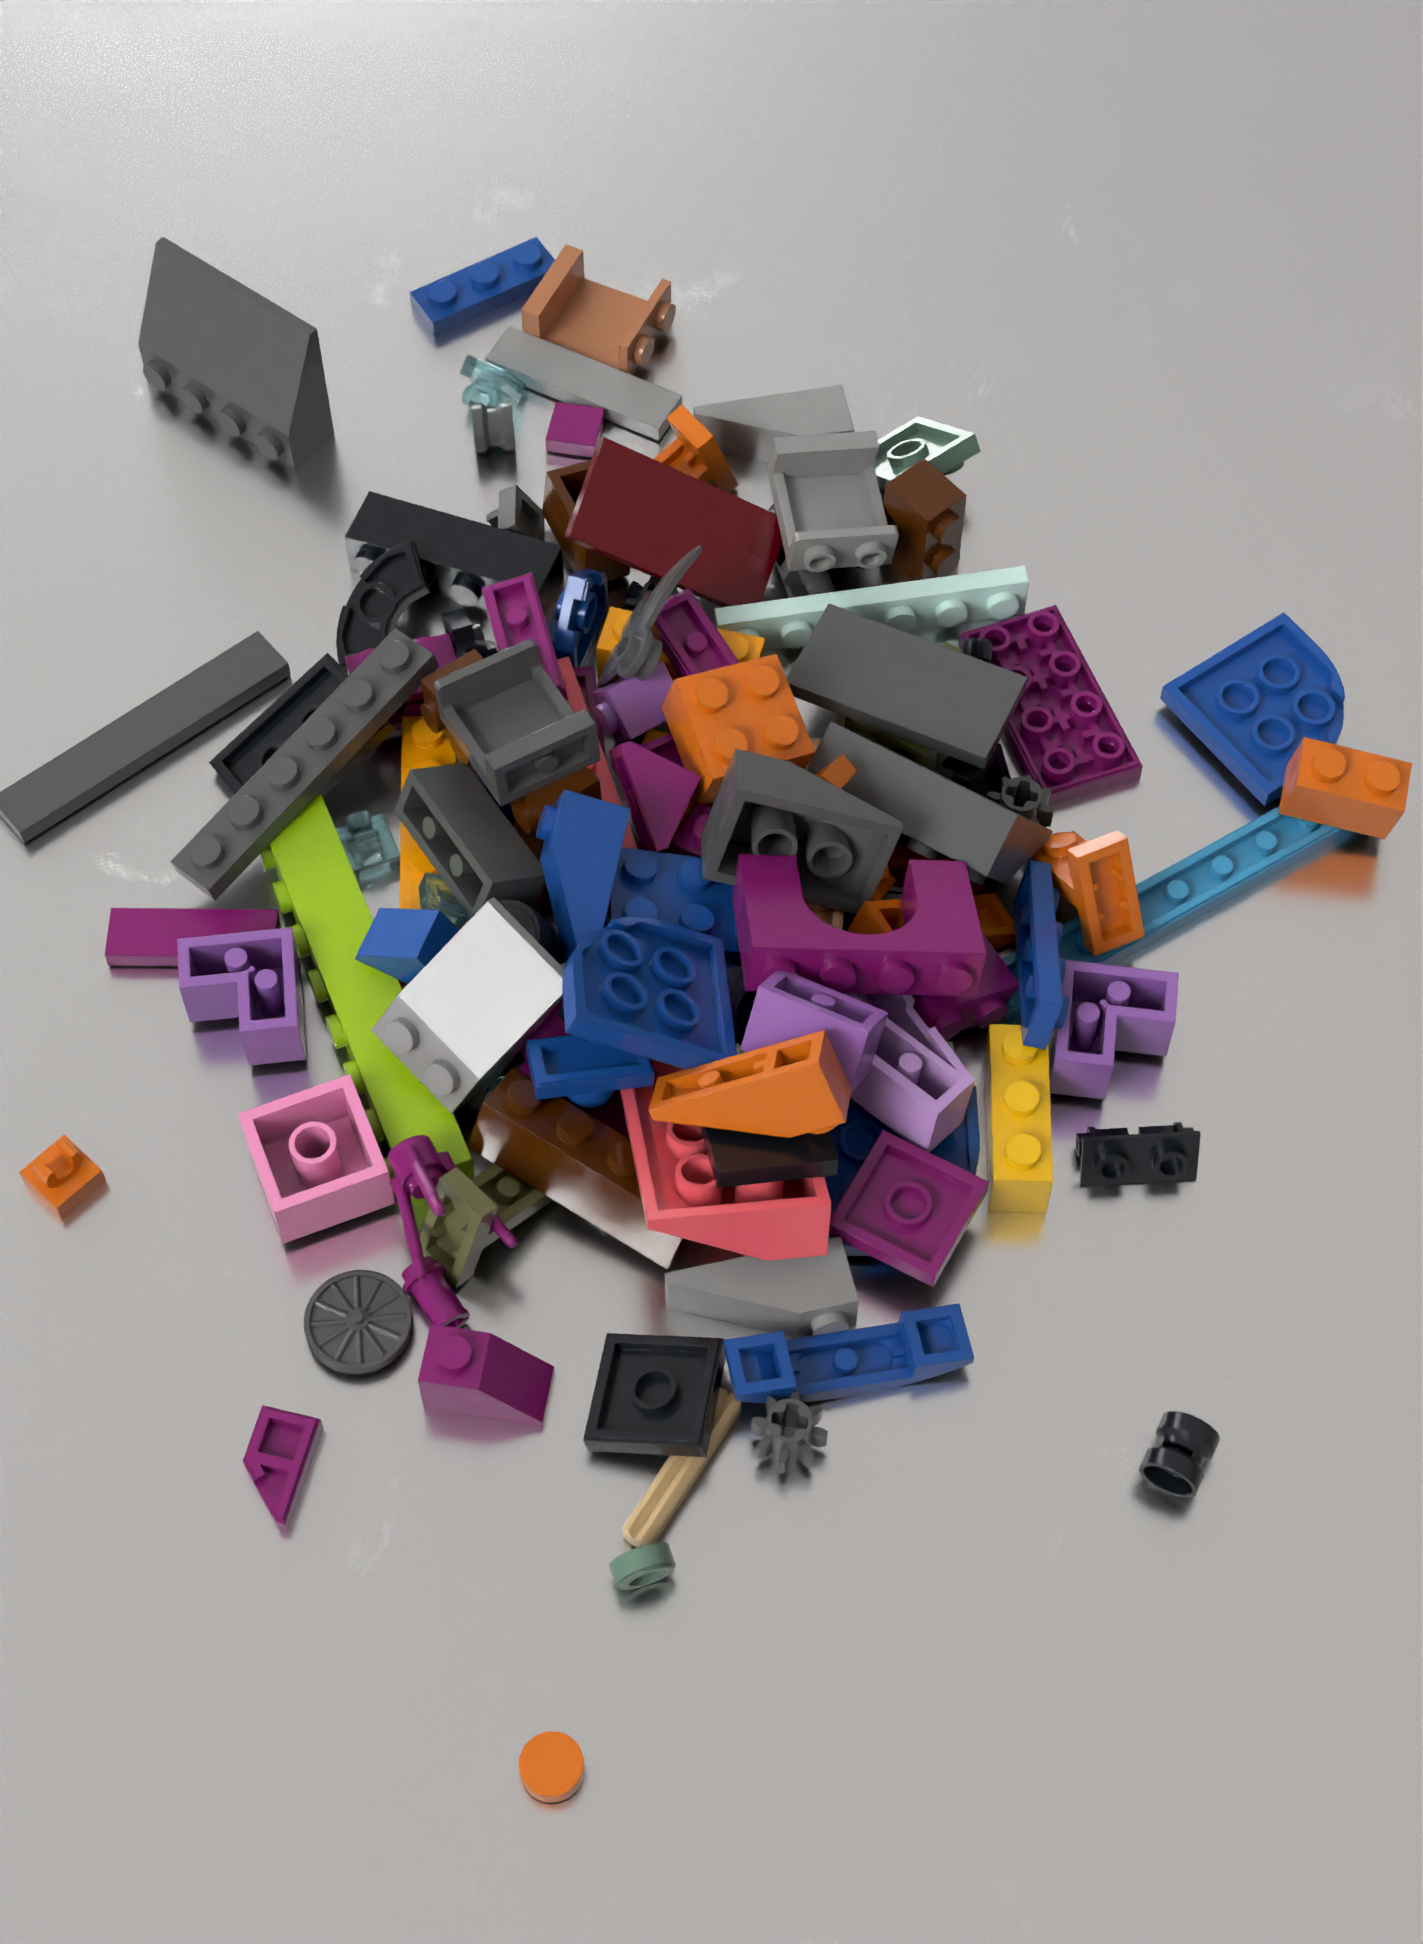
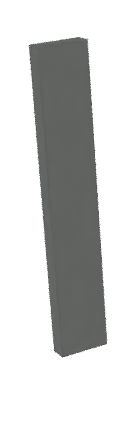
[0,631,291,843]

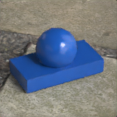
[526,1035,655,1109]

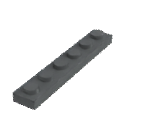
[170,628,439,901]

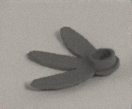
[597,544,702,689]

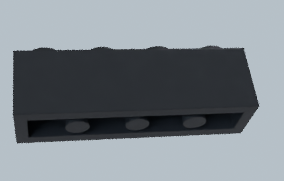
[345,491,564,617]

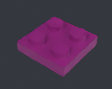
[829,1130,989,1287]

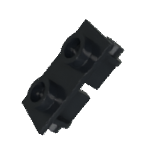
[1075,1122,1201,1186]

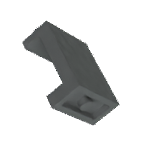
[434,639,601,807]

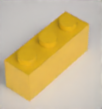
[984,1024,1053,1213]

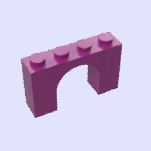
[732,854,987,997]

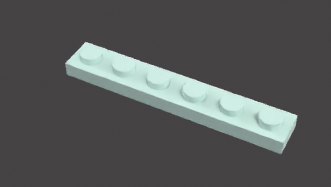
[714,565,1029,650]

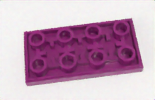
[958,605,1143,806]

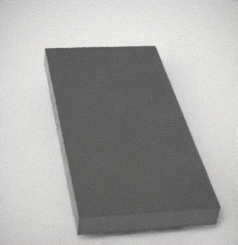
[787,604,1028,769]

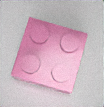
[238,1074,395,1244]

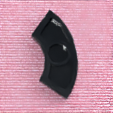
[336,539,430,673]

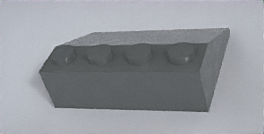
[138,237,334,470]

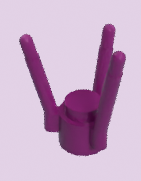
[388,1135,517,1279]

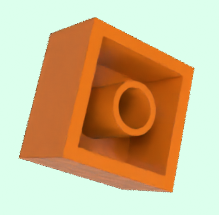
[661,654,815,805]

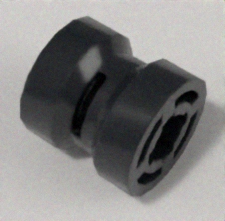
[1139,1411,1220,1498]

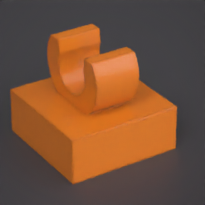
[19,1134,106,1219]

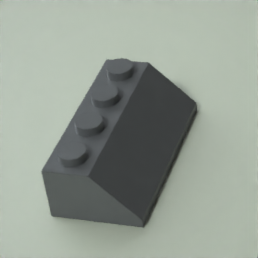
[806,721,1053,886]

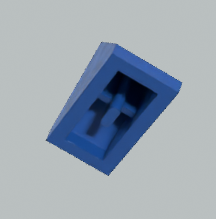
[355,908,459,984]

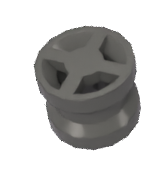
[471,400,516,454]

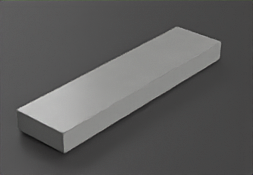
[485,326,682,441]

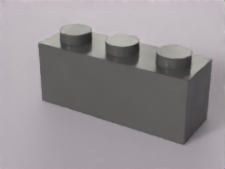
[394,763,546,917]

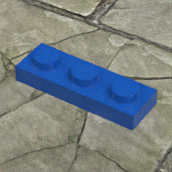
[410,236,555,337]

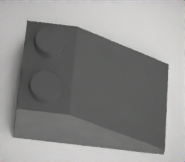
[701,748,903,914]

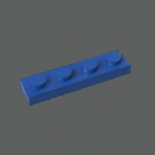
[1013,859,1069,1050]

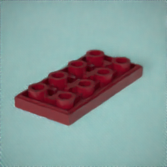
[564,437,782,607]

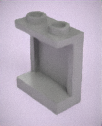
[767,431,899,572]

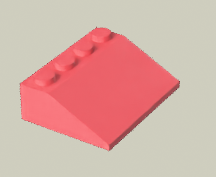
[620,1059,831,1261]

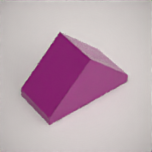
[609,741,701,852]

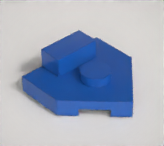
[548,568,608,668]

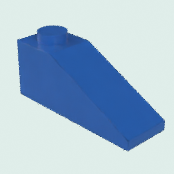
[536,789,631,963]

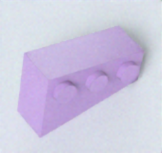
[842,993,975,1152]

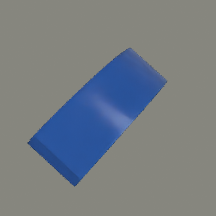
[723,1303,974,1403]

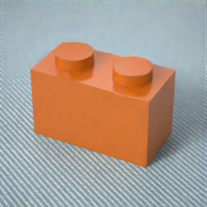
[1278,737,1412,839]

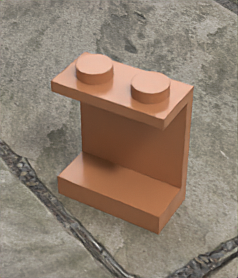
[521,245,676,375]

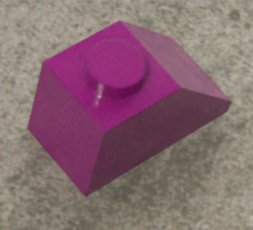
[418,1324,555,1427]

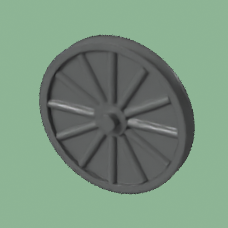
[304,1270,413,1374]

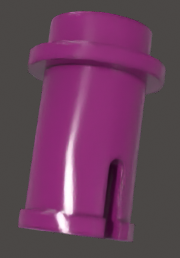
[401,1256,470,1328]

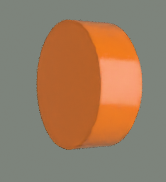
[519,1731,585,1803]

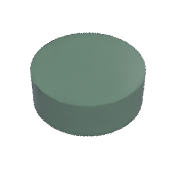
[609,1542,676,1590]

